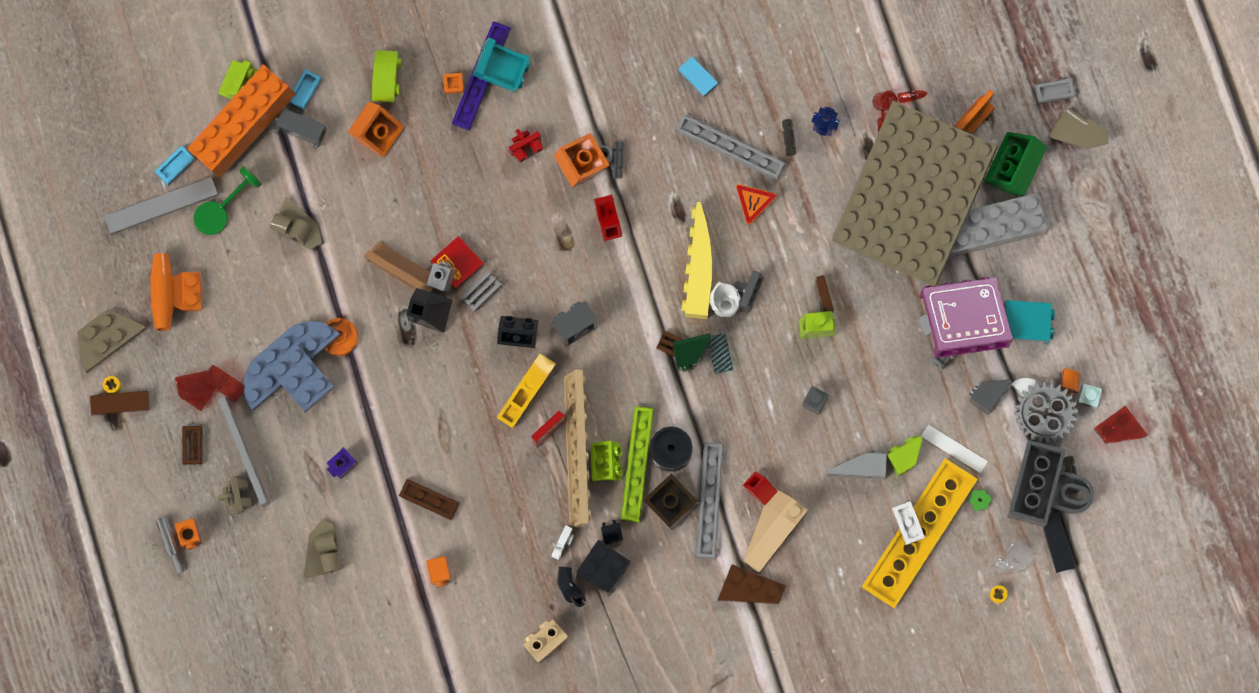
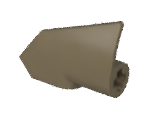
[1048,108,1108,149]
[270,197,322,250]
[304,519,341,578]

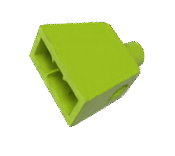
[798,311,837,339]

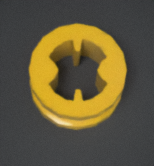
[103,376,121,394]
[990,585,1008,604]

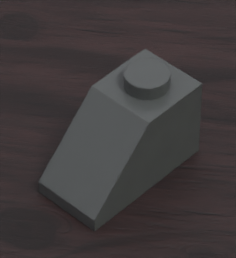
[969,379,1012,415]

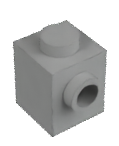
[427,261,456,291]

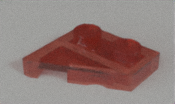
[1094,406,1148,444]

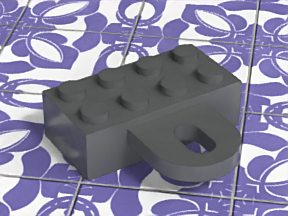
[1007,440,1094,527]

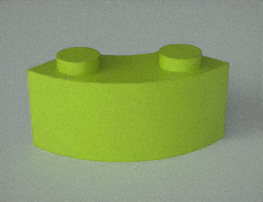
[372,50,402,103]

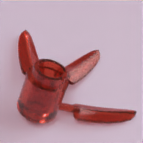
[872,90,927,133]

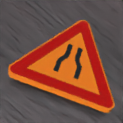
[736,184,777,224]

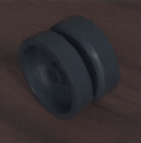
[650,426,693,473]

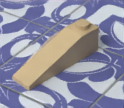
[744,489,808,573]

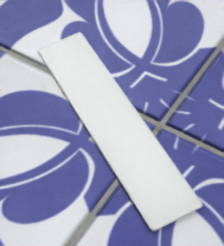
[921,425,988,473]

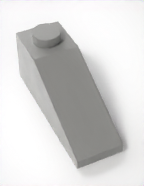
[826,450,886,480]

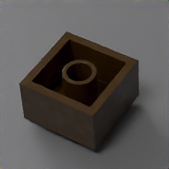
[643,473,700,530]

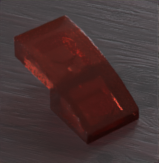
[202,365,245,403]

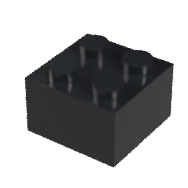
[576,540,631,596]

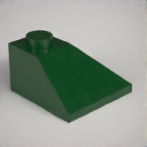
[673,333,711,372]

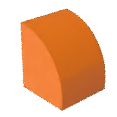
[1060,368,1081,394]

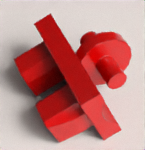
[508,129,543,163]

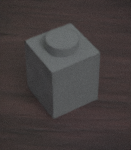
[802,386,829,415]

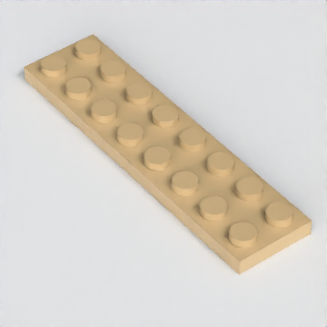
[564,370,591,529]

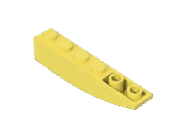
[681,202,712,319]

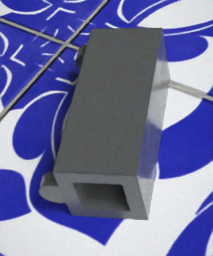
[275,108,327,150]

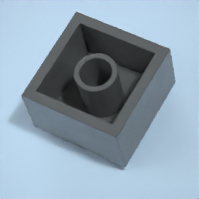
[552,301,598,348]

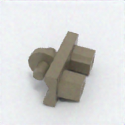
[218,476,252,515]

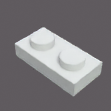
[892,501,925,545]

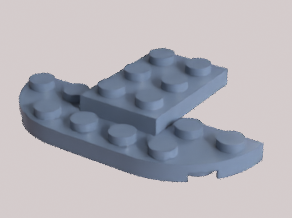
[243,321,341,413]

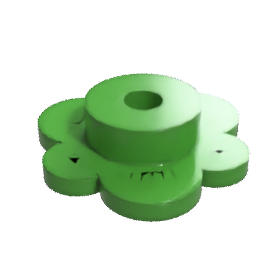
[969,490,992,511]

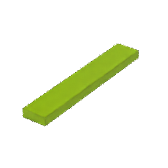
[621,406,654,523]

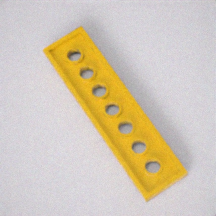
[861,458,978,609]

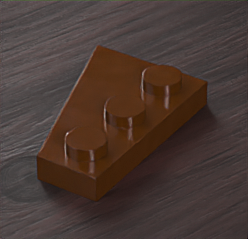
[717,564,786,604]

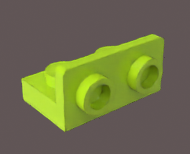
[591,441,623,482]

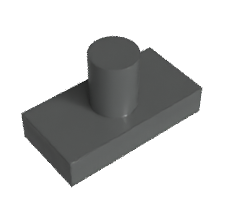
[733,270,764,313]

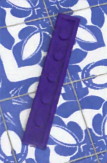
[452,21,511,131]

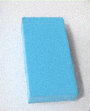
[678,57,718,97]
[288,69,322,111]
[155,145,196,186]

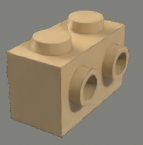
[523,619,569,664]

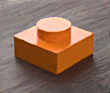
[443,73,464,94]

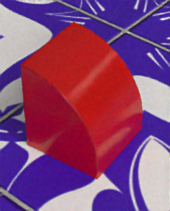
[742,471,778,505]

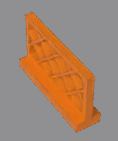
[954,90,995,134]

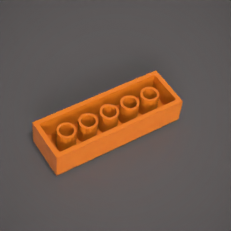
[187,64,296,178]

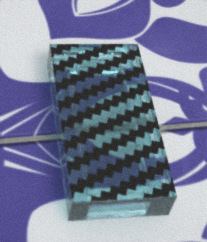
[709,333,734,374]

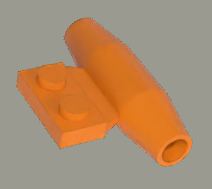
[150,253,201,331]

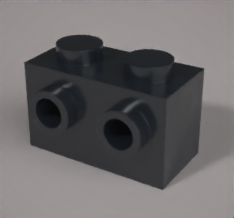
[497,316,539,348]

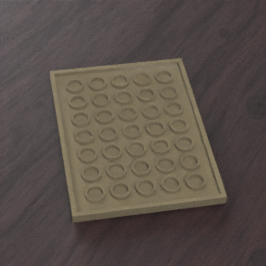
[831,101,998,286]

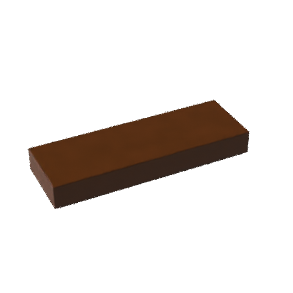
[90,391,150,416]
[399,479,460,521]

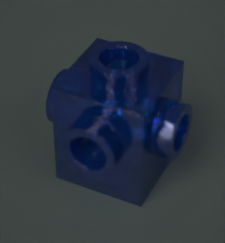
[811,107,840,136]

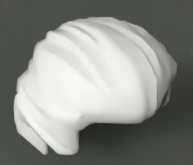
[709,282,741,317]

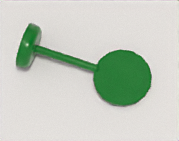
[193,166,262,235]

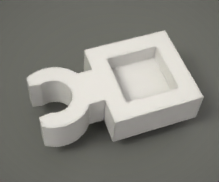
[551,525,574,560]

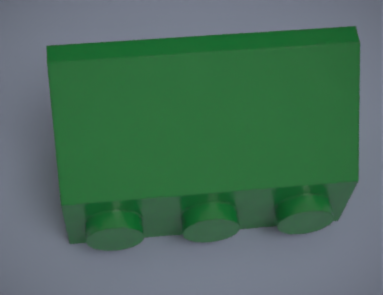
[984,132,1047,197]

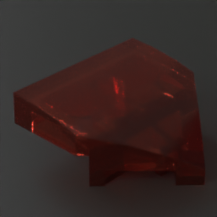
[175,369,217,411]

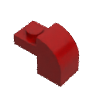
[594,195,623,241]

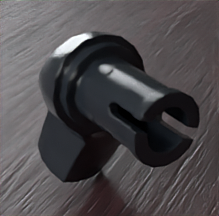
[557,567,586,607]

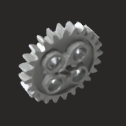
[1014,380,1078,443]

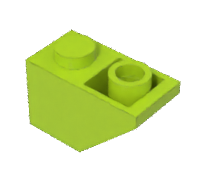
[886,436,922,477]

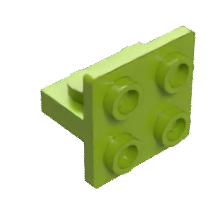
[218,60,258,99]

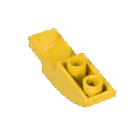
[497,353,556,428]

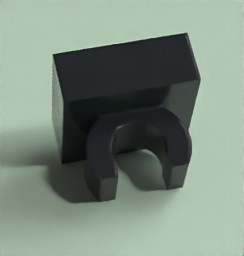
[600,520,623,544]

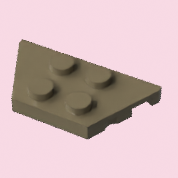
[77,309,146,373]

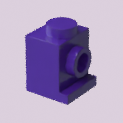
[327,447,358,479]

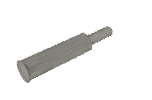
[156,516,183,574]

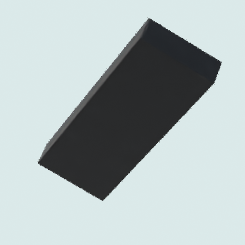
[1043,512,1075,573]

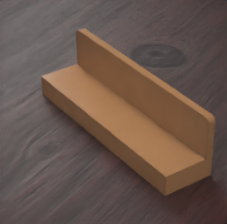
[364,241,437,293]

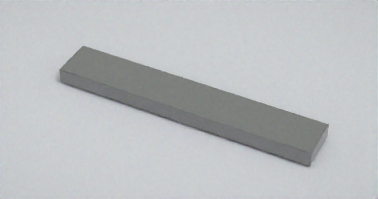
[675,114,785,181]
[104,177,219,235]
[218,397,269,507]
[696,442,723,559]

